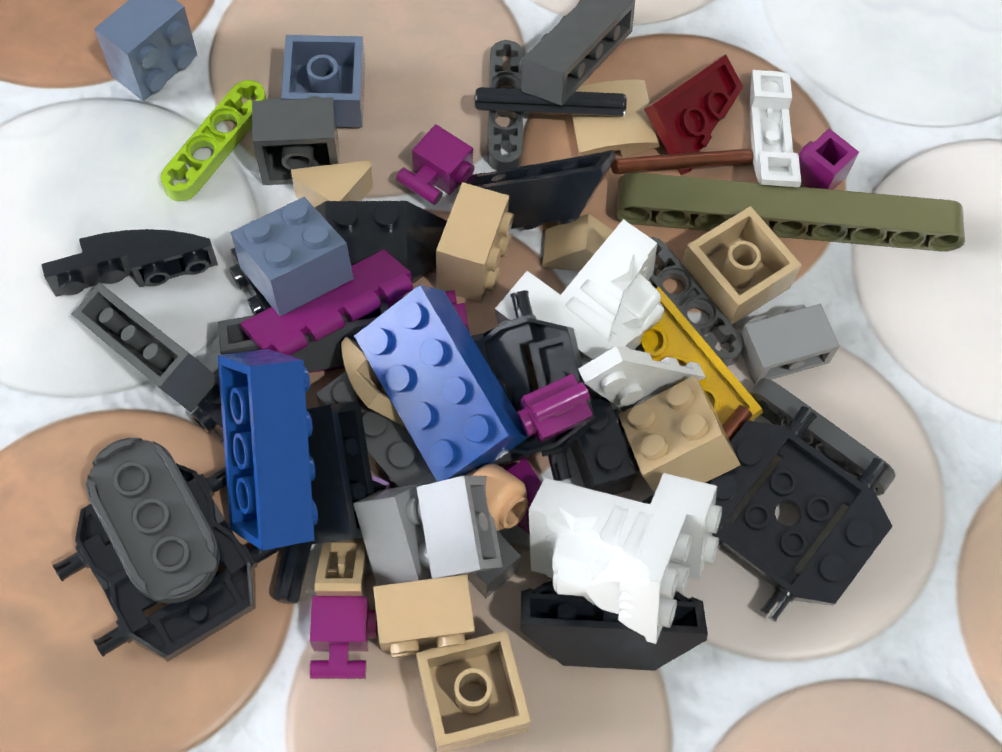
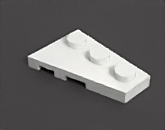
[578,346,706,411]

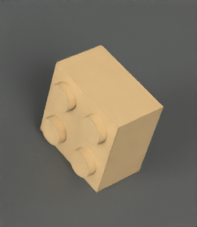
[436,182,514,303]
[681,206,802,325]
[618,376,741,493]
[373,574,475,658]
[416,630,531,752]

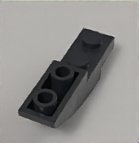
[41,229,218,297]

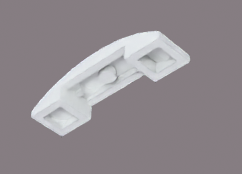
[750,70,801,187]

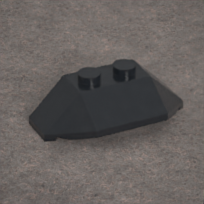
[457,150,616,230]
[315,201,447,284]
[520,580,708,671]

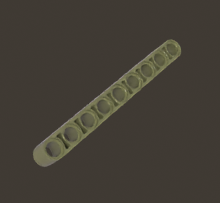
[617,173,965,252]

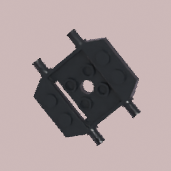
[471,290,596,481]
[706,406,893,622]
[53,463,280,662]

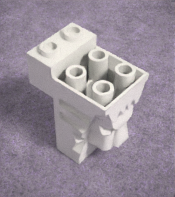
[495,219,664,392]
[529,473,722,644]

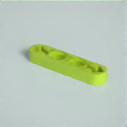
[161,80,267,202]

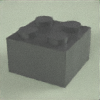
[252,96,340,185]

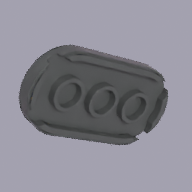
[86,438,220,603]

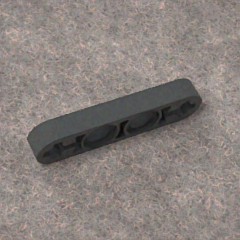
[488,40,524,171]
[648,237,743,367]
[749,378,896,496]

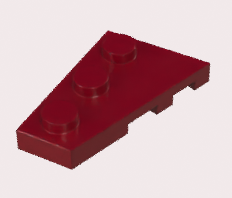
[644,54,744,175]

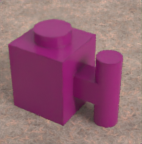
[396,124,475,205]
[517,374,593,444]
[310,596,377,679]

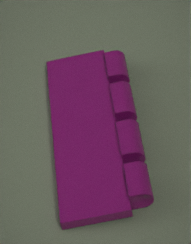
[240,249,413,356]

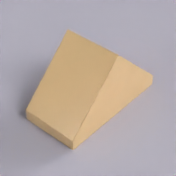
[291,160,373,207]
[542,213,614,272]
[314,539,367,596]

